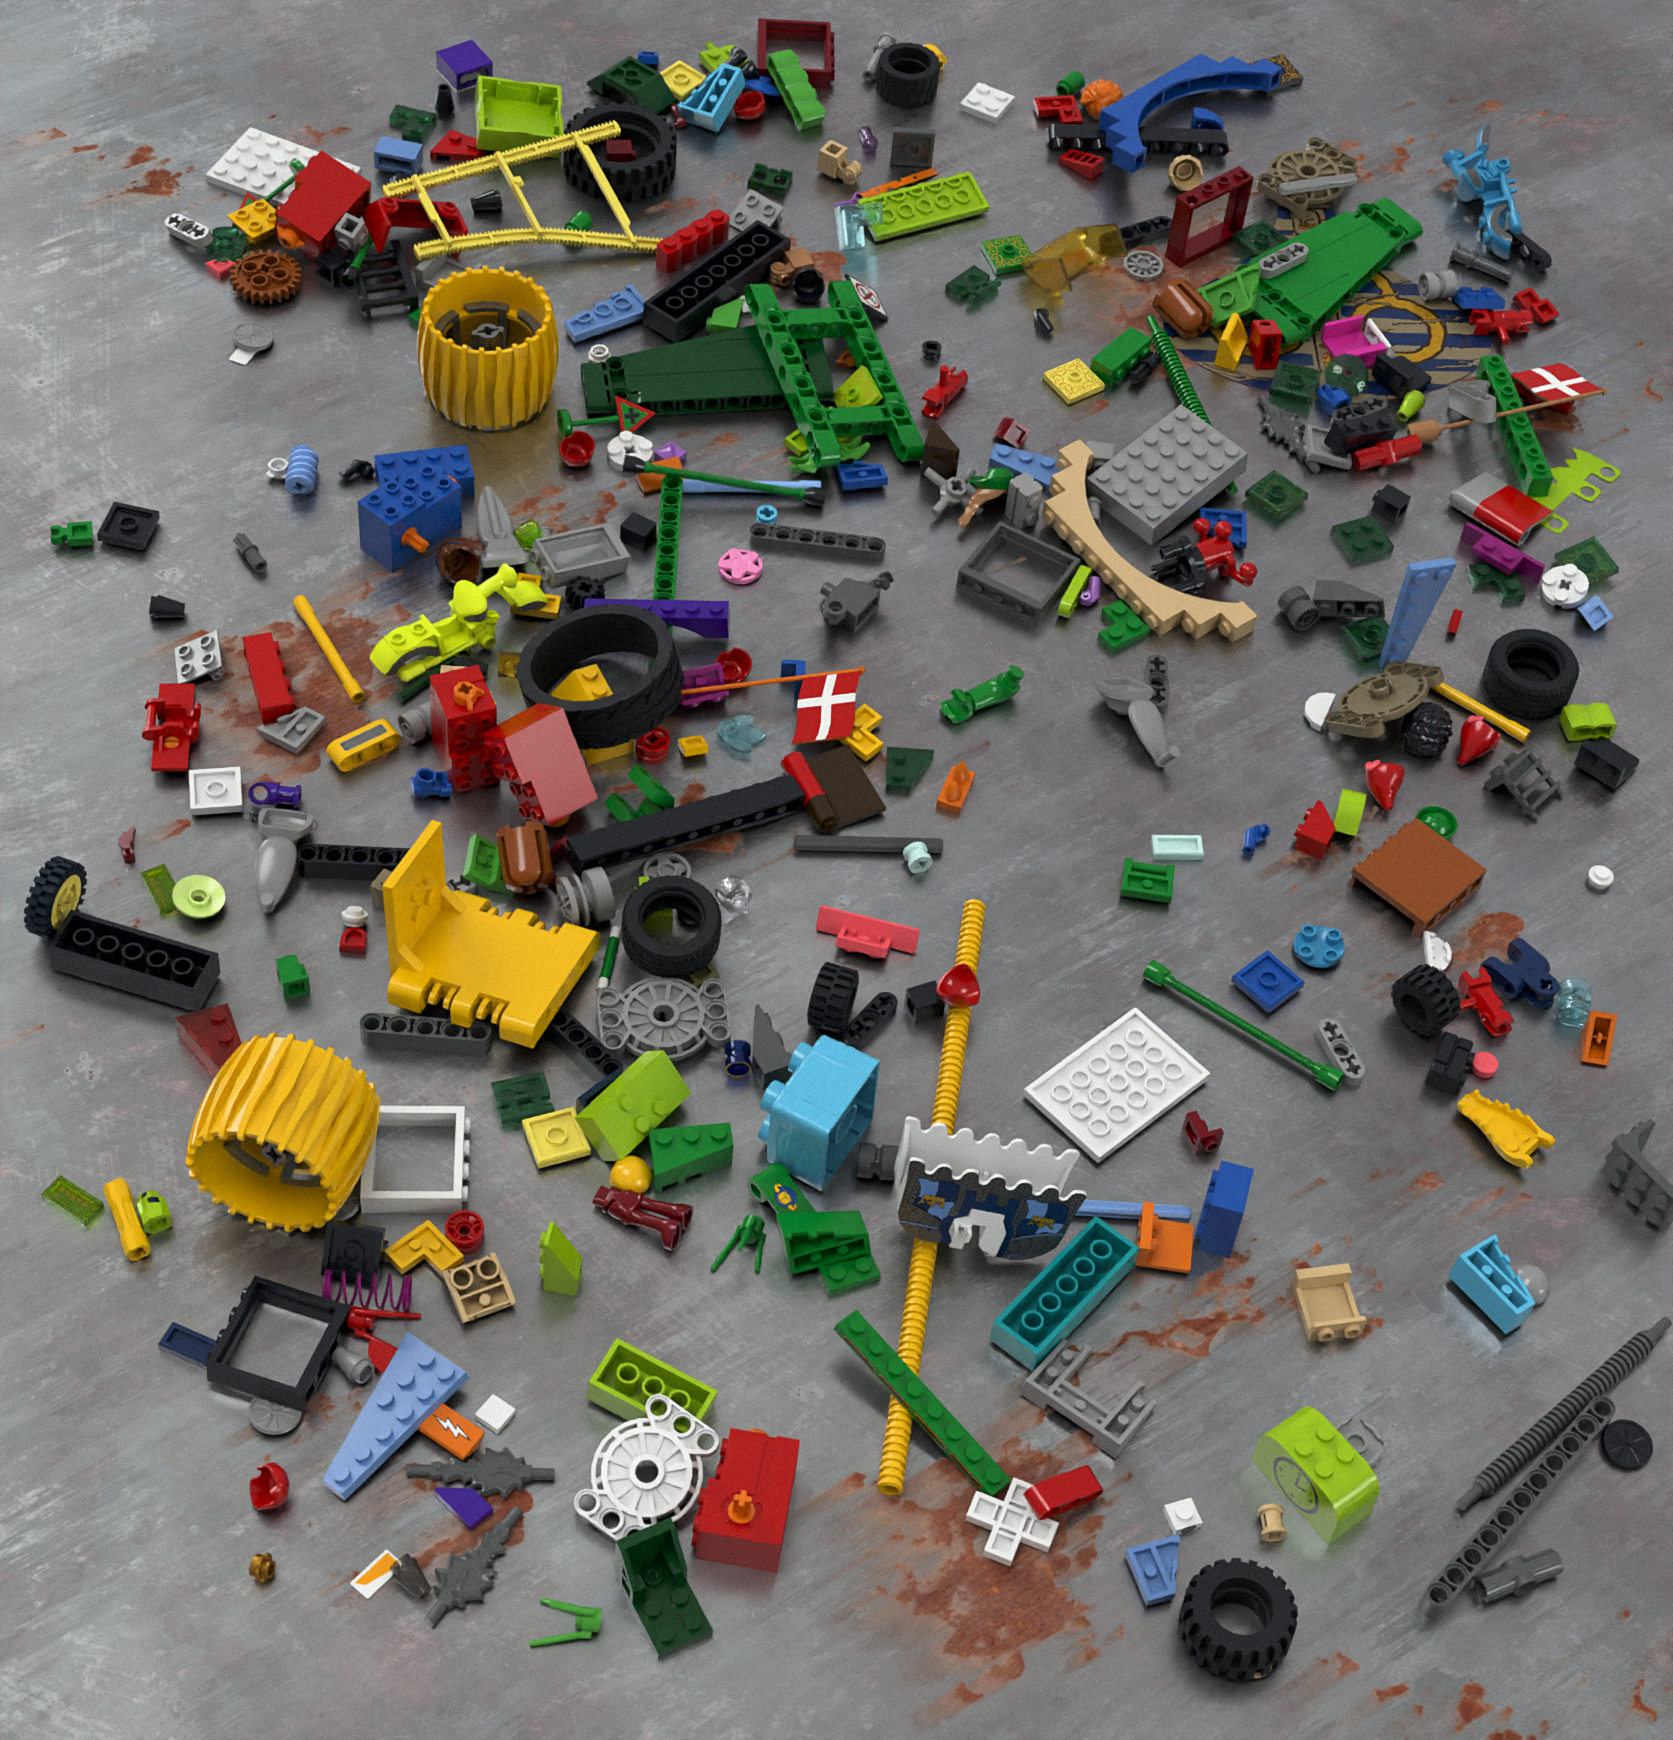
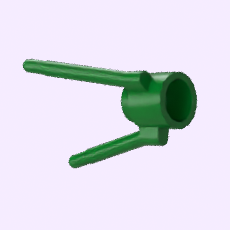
[711,1215,766,1272]

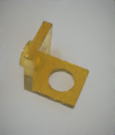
[498,651,521,678]

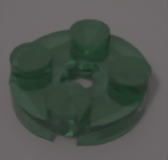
[204,226,248,262]

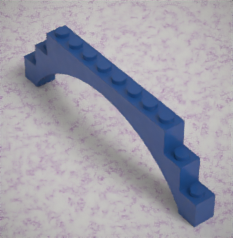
[1099,53,1283,174]

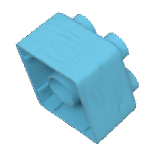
[758,1035,880,1192]

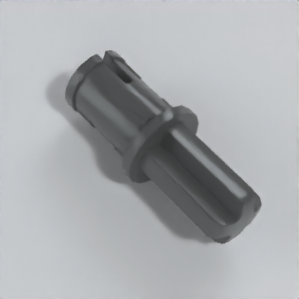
[233,533,267,573]

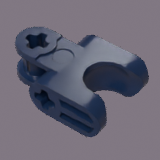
[1480,938,1559,1010]

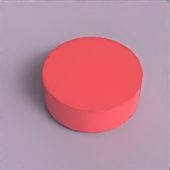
[1471,1052,1498,1078]

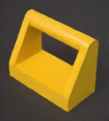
[1214,313,1248,371]

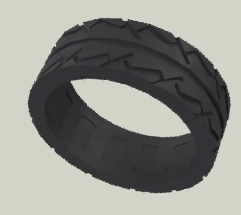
[516,604,684,750]

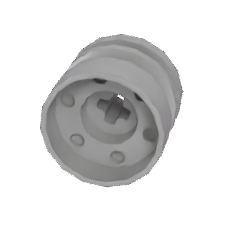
[556,867,616,927]

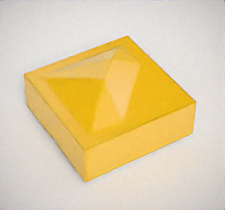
[678,735,709,757]

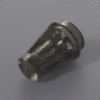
[389,1554,432,1600]

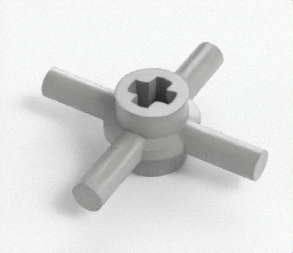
[924,467,983,516]

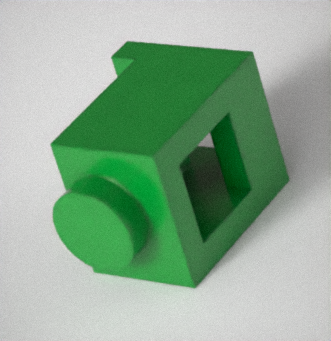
[275,954,310,999]

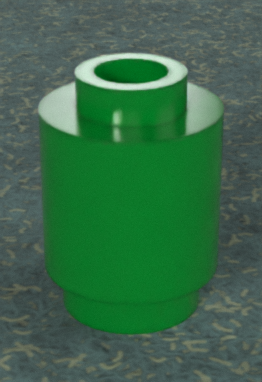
[1056,71,1085,96]
[564,211,593,233]

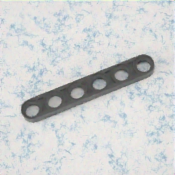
[749,523,886,560]

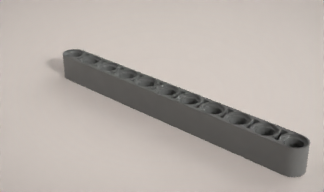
[1420,1396,1616,1619]

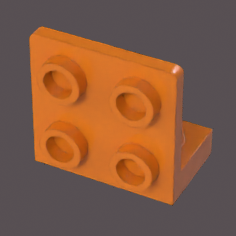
[1135,1202,1194,1273]

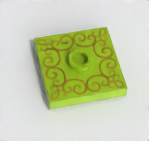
[833,365,883,408]

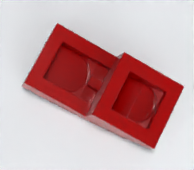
[1512,287,1560,324]

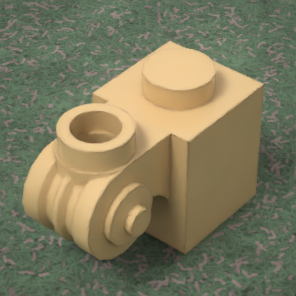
[817,140,863,185]

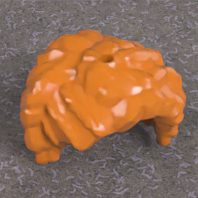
[1080,79,1124,120]

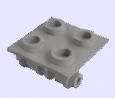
[729,189,784,231]
[174,630,224,684]

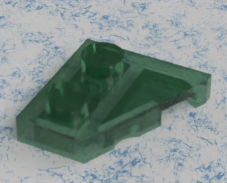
[885,747,934,792]

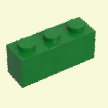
[1090,327,1152,387]

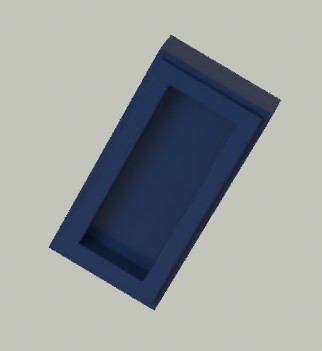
[158,1322,216,1370]

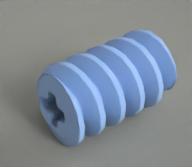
[284,444,319,495]

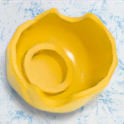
[609,1156,653,1193]

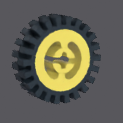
[24,856,87,941]

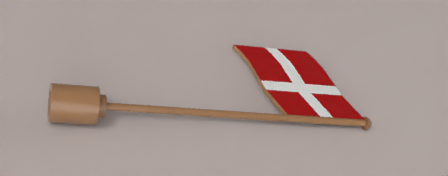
[1406,363,1607,444]

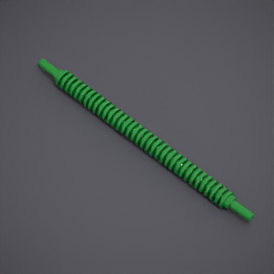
[1146,315,1238,494]

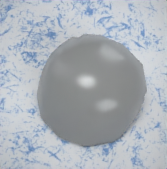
[1513,1264,1550,1305]

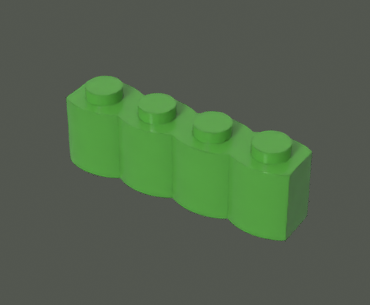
[766,49,826,130]

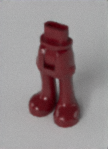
[593,1186,693,1251]

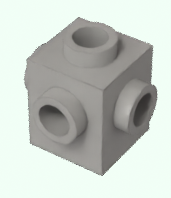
[334,213,368,252]

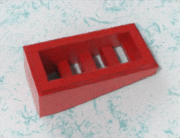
[1058,149,1105,180]

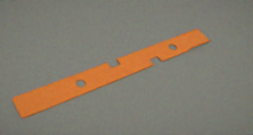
[859,168,938,198]

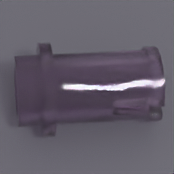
[858,126,878,152]

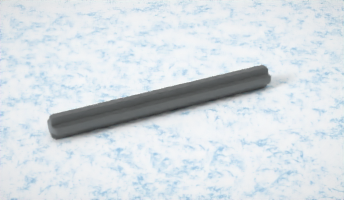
[794,835,943,853]

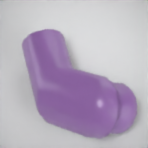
[1079,576,1100,606]

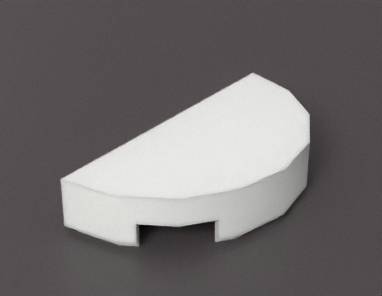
[1303,692,1336,732]
[1422,931,1452,972]

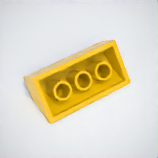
[551,664,634,765]

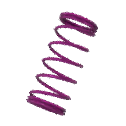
[322,1269,412,1311]

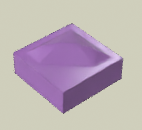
[654,441,687,462]

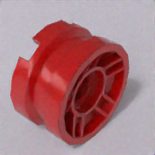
[635,726,670,764]
[445,1210,484,1255]

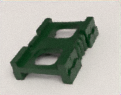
[747,163,793,197]

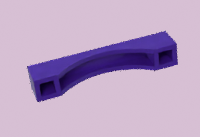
[584,598,730,638]

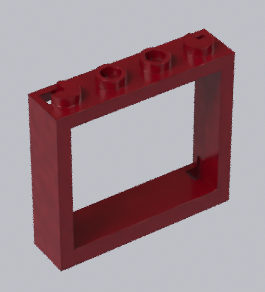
[757,18,835,89]
[1165,166,1254,268]

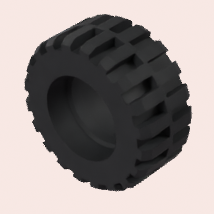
[1179,1558,1298,1680]

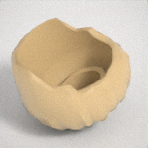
[1168,155,1203,192]

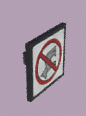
[844,273,889,321]

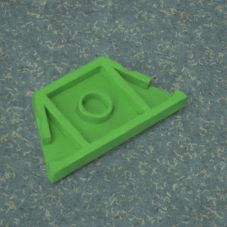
[1197,263,1261,329]

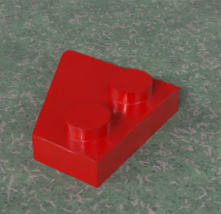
[430,129,488,162]

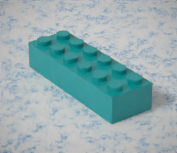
[989,1216,1139,1372]

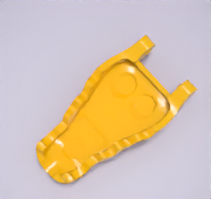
[1457,1089,1556,1169]

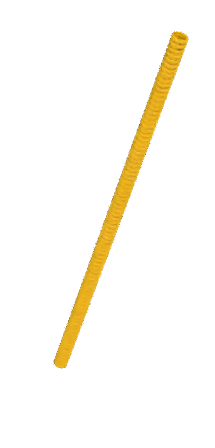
[877,899,986,1495]

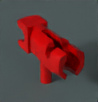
[1469,309,1533,345]
[921,366,968,419]
[1458,967,1514,1037]

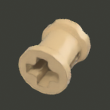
[1257,1504,1287,1542]

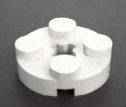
[607,431,653,471]
[1541,564,1589,609]

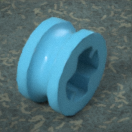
[756,505,777,525]

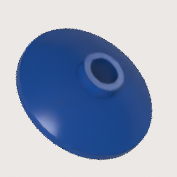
[745,76,782,97]

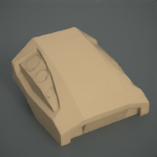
[441,1252,516,1323]

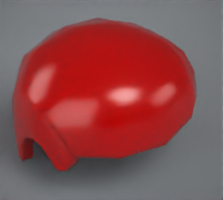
[734,91,765,120]
[559,430,596,467]
[714,647,752,684]
[250,1462,290,1510]

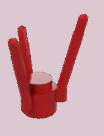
[347,1306,421,1349]

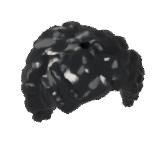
[1401,701,1453,757]

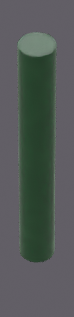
[396,657,454,703]

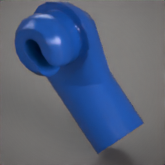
[1242,824,1271,855]

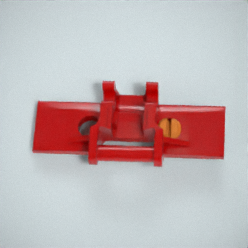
[142,683,201,771]

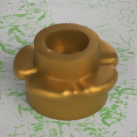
[249,1553,276,1583]

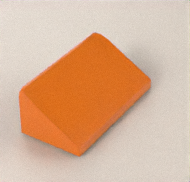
[635,456,685,494]

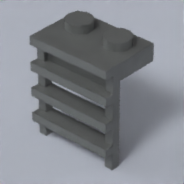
[1484,747,1564,821]

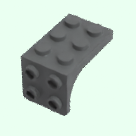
[1601,1119,1673,1232]

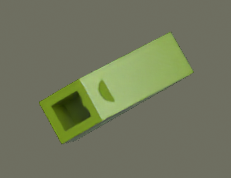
[539,1221,583,1296]

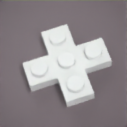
[965,1478,1059,1566]

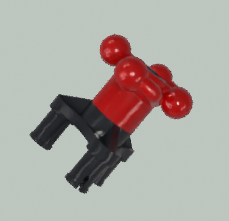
[1151,518,1258,594]

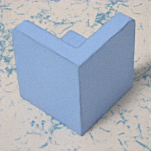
[1577,595,1614,631]

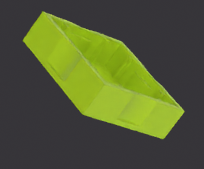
[475,75,564,159]

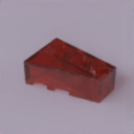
[175,1003,242,1078]

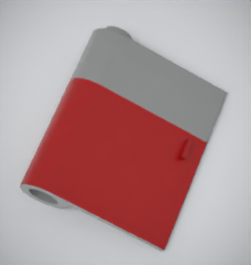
[1449,472,1554,547]

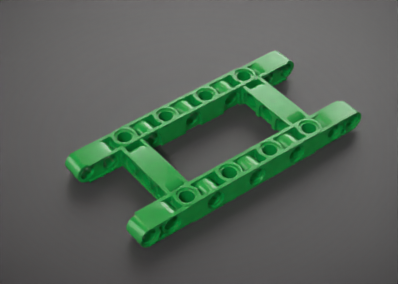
[745,280,924,468]

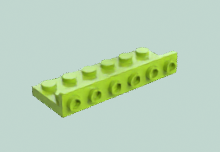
[854,171,990,242]

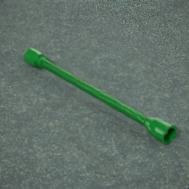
[1143,960,1345,1091]

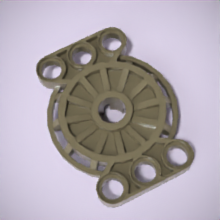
[1256,137,1358,213]
[1324,661,1444,738]

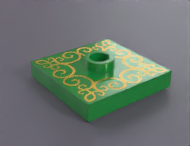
[980,235,1036,275]

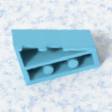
[677,63,746,132]
[1448,1234,1536,1334]

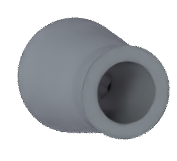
[331,1346,374,1384]

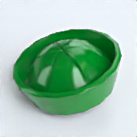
[1415,806,1458,840]

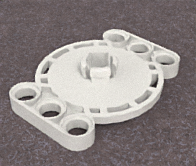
[574,1394,719,1541]

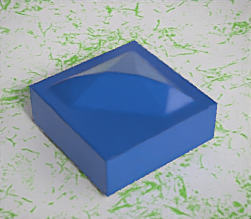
[638,51,659,66]

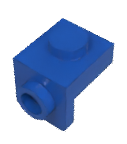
[780,659,807,698]

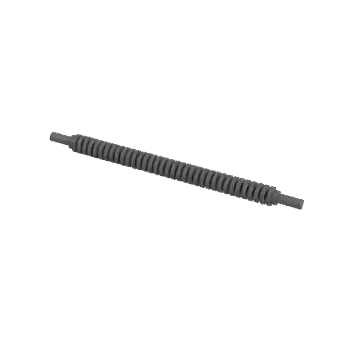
[1456,1317,1672,1511]

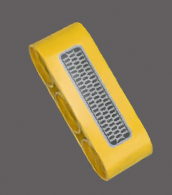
[326,718,402,772]

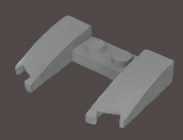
[1021,1339,1157,1458]

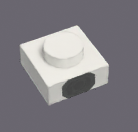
[1163,1498,1203,1535]

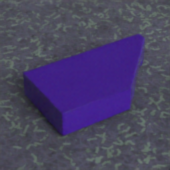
[434,1487,493,1531]

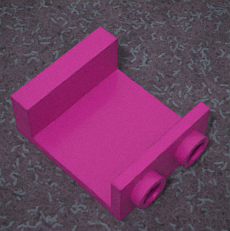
[1320,315,1387,373]

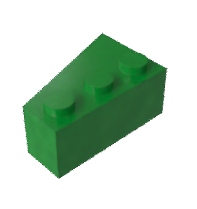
[648,1122,734,1193]
[776,1210,871,1275]

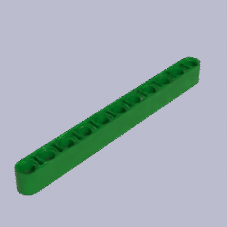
[648,475,683,669]

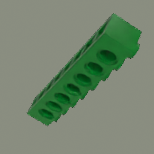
[1475,355,1554,498]

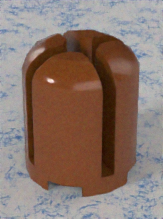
[1152,277,1214,340]
[496,821,554,894]

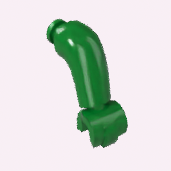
[940,665,1024,724]

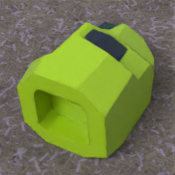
[136,1190,173,1234]

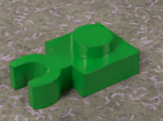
[50,521,93,546]

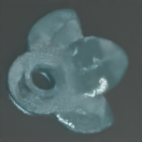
[717,714,766,753]

